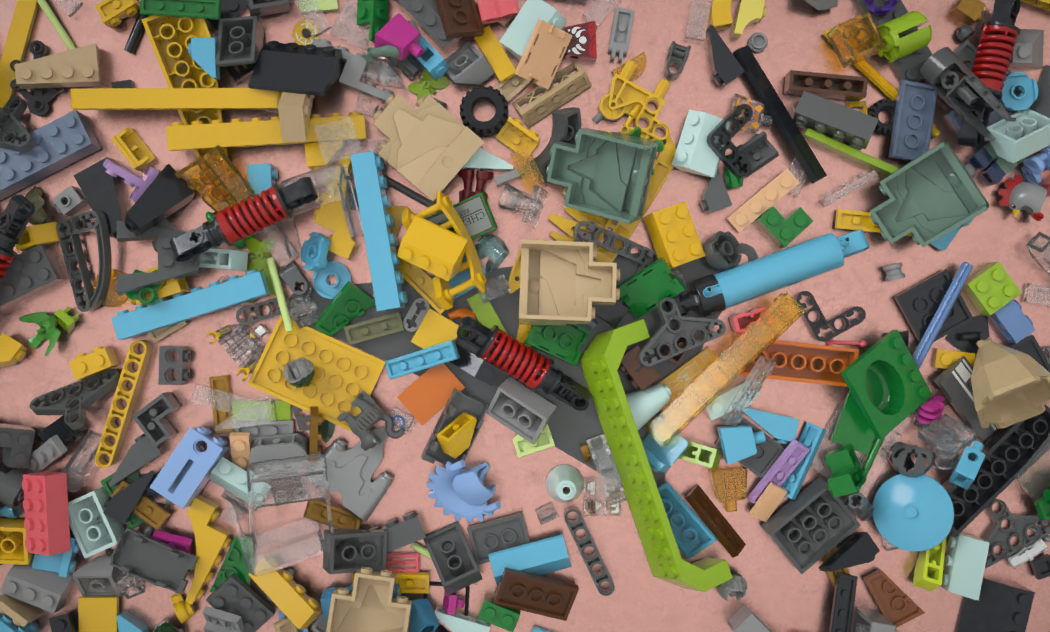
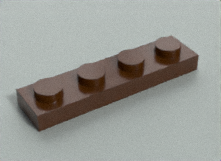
[685,485,746,558]

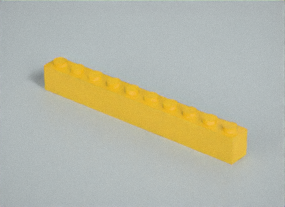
[166,112,366,151]

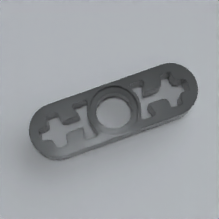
[236,297,291,325]

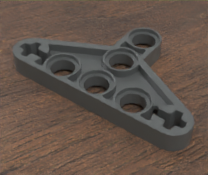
[0,96,36,152]
[637,297,726,367]
[29,369,120,430]
[983,498,1050,568]

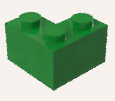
[755,206,813,249]
[825,444,867,498]

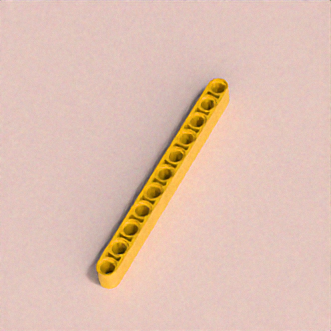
[70,88,282,110]

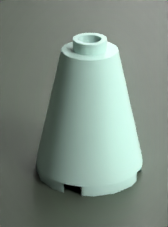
[625,383,672,430]
[546,464,584,503]

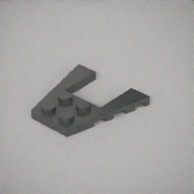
[117,221,200,296]

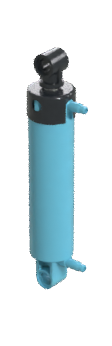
[665,229,870,320]

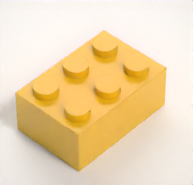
[643,201,705,268]

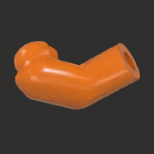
[448,307,476,321]

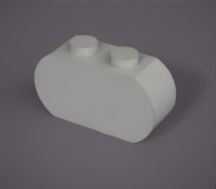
[249,433,309,473]

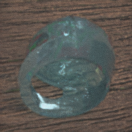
[475,234,509,273]

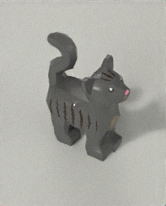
[337,390,405,451]

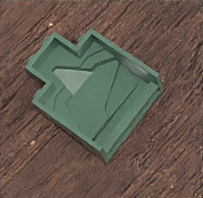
[546,128,658,224]
[870,139,990,248]

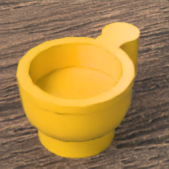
[171,593,195,624]

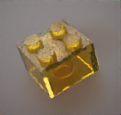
[827,11,886,68]

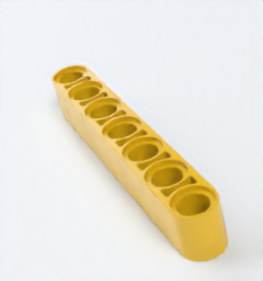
[95,340,153,468]

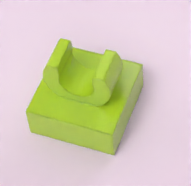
[54,307,79,333]

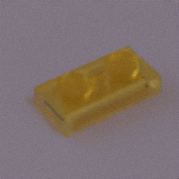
[510,146,545,190]

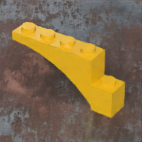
[313,153,358,260]
[185,495,232,605]

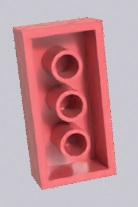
[22,471,71,556]

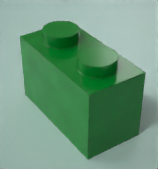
[477,595,520,632]

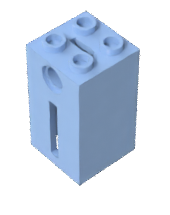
[150,426,231,509]

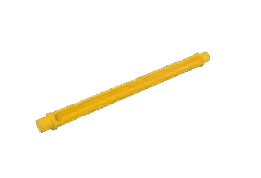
[823,28,941,138]

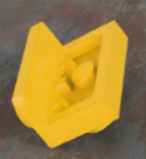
[95,0,140,28]
[496,117,540,161]

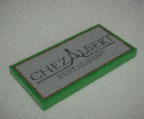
[424,192,498,240]

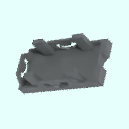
[421,388,489,469]
[110,528,199,594]

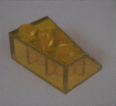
[174,145,255,212]

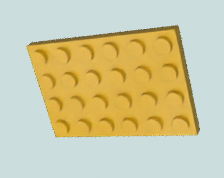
[247,315,386,432]

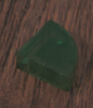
[318,420,335,443]

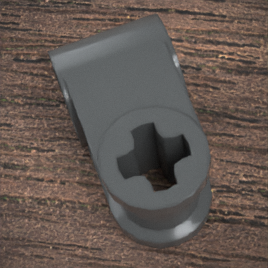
[664,41,691,81]
[278,260,313,298]

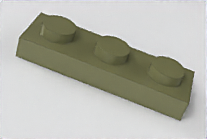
[344,312,405,345]

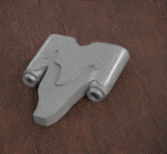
[305,427,393,521]

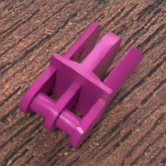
[917,395,945,424]

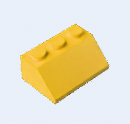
[397,215,469,282]
[0,518,33,565]

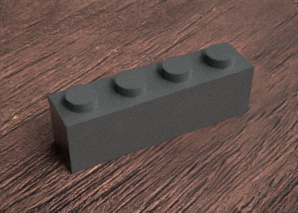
[369,512,428,553]

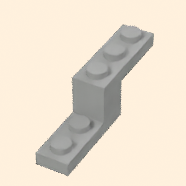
[312,38,394,102]

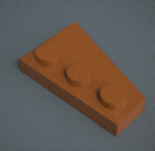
[863,569,925,628]

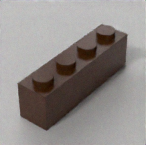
[784,70,868,101]

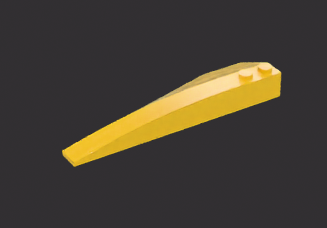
[141,16,233,203]

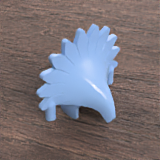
[426,460,501,523]

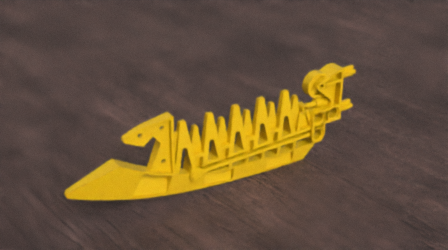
[507,60,676,349]

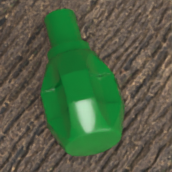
[724,154,744,190]

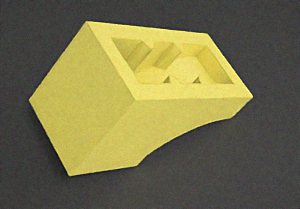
[731,0,767,39]

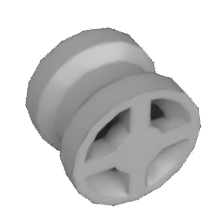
[882,262,905,282]

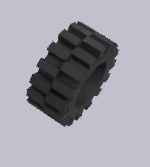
[867,98,897,135]

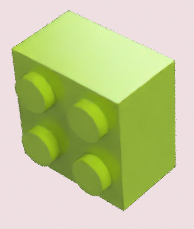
[962,262,1022,316]

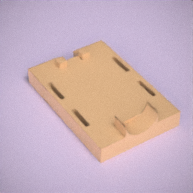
[514,19,572,89]

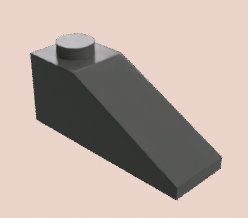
[108,434,164,487]

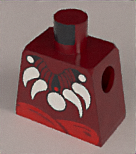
[564,21,597,62]

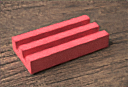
[386,552,420,573]

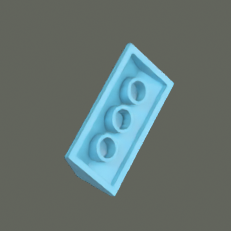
[657,481,717,559]
[488,534,572,586]

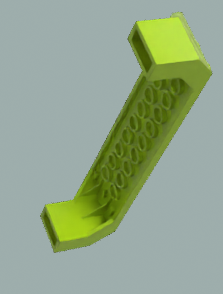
[579,319,733,592]

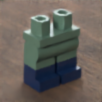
[966,141,1026,186]

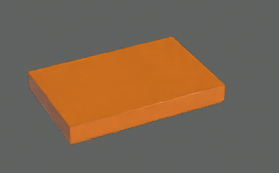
[397,363,466,426]

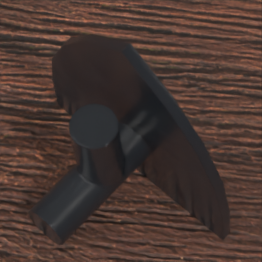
[945,315,990,354]

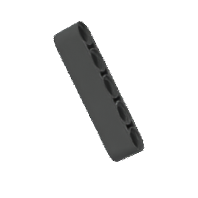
[564,506,615,596]

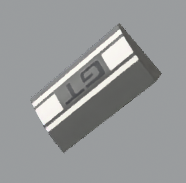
[933,356,997,441]

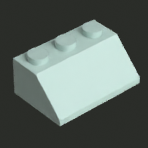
[499,0,567,61]
[986,109,1050,163]
[672,110,732,178]
[68,487,125,558]
[941,533,990,601]

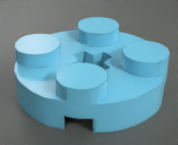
[998,72,1039,112]
[301,232,331,271]
[313,261,352,299]

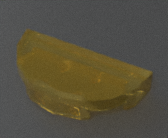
[611,52,647,81]

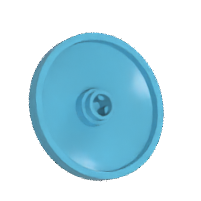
[872,474,955,551]

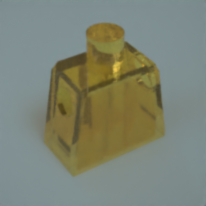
[708,466,748,512]

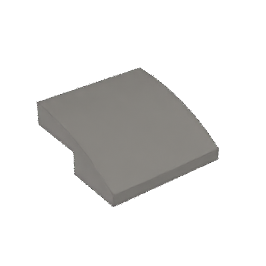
[203,606,244,632]

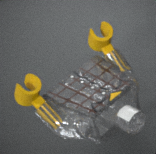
[205,324,268,381]

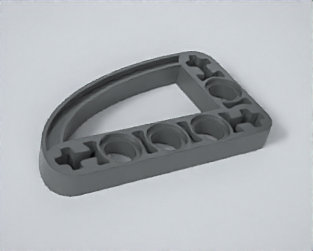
[56,210,112,312]
[573,221,659,286]

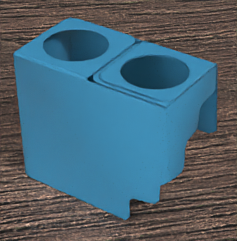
[409,599,440,632]

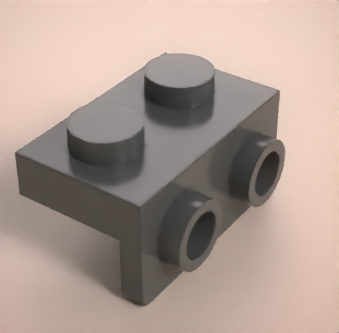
[732,131,779,177]

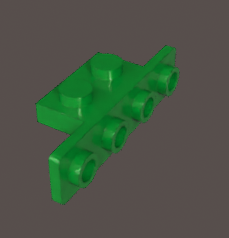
[356,0,388,42]

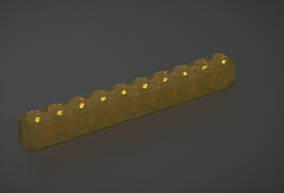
[646,291,806,447]

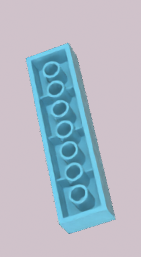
[350,151,408,311]

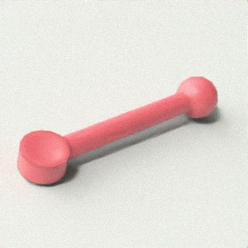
[826,339,867,348]

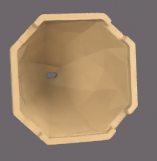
[971,337,1050,429]

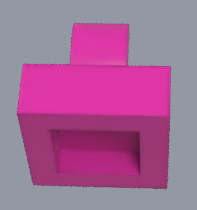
[442,592,465,615]

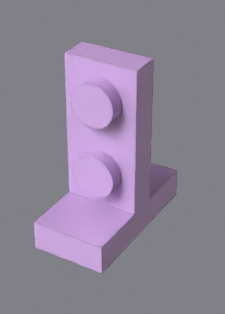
[103,158,159,202]

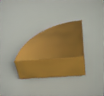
[579,443,592,463]

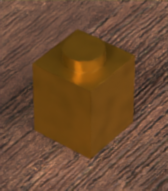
[950,0,986,26]

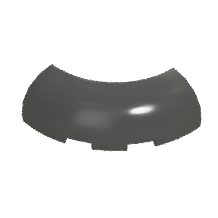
[529,107,581,183]

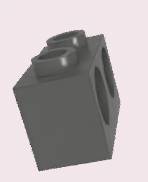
[158,345,191,385]

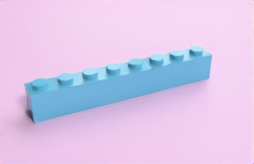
[111,269,271,340]

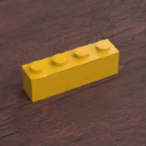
[248,557,322,629]

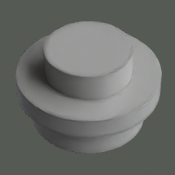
[748,32,768,52]

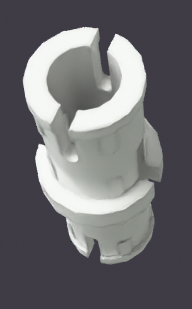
[1007,539,1048,569]

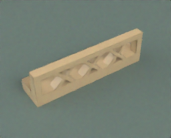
[512,61,592,128]

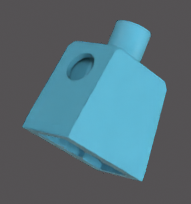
[717,425,766,465]
[948,440,985,490]

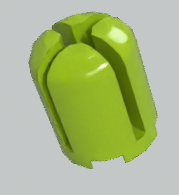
[873,11,932,63]

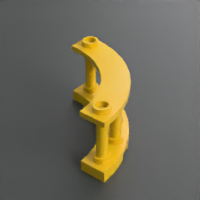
[401,190,486,310]

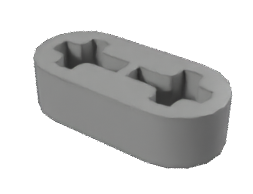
[403,298,430,332]

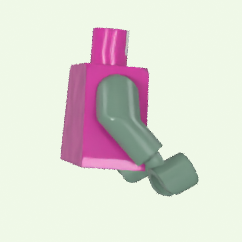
[363,13,424,63]

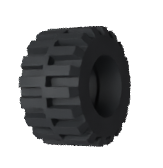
[460,85,508,137]

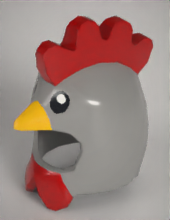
[998,175,1048,221]

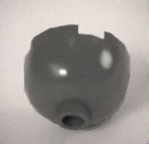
[703,231,742,270]

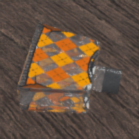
[729,94,773,134]

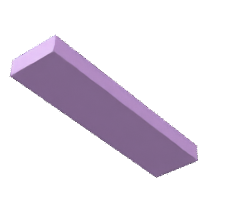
[747,439,810,504]

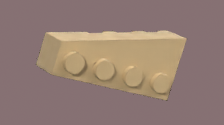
[15,43,102,89]
[278,92,315,142]

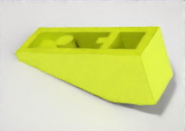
[913,537,947,591]

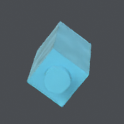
[411,34,450,80]

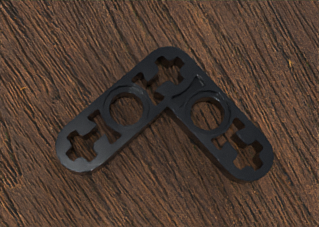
[707,104,753,177]
[795,291,866,342]

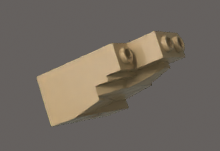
[372,94,484,201]
[519,240,620,325]
[326,567,412,632]

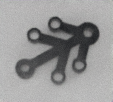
[10,40,65,116]

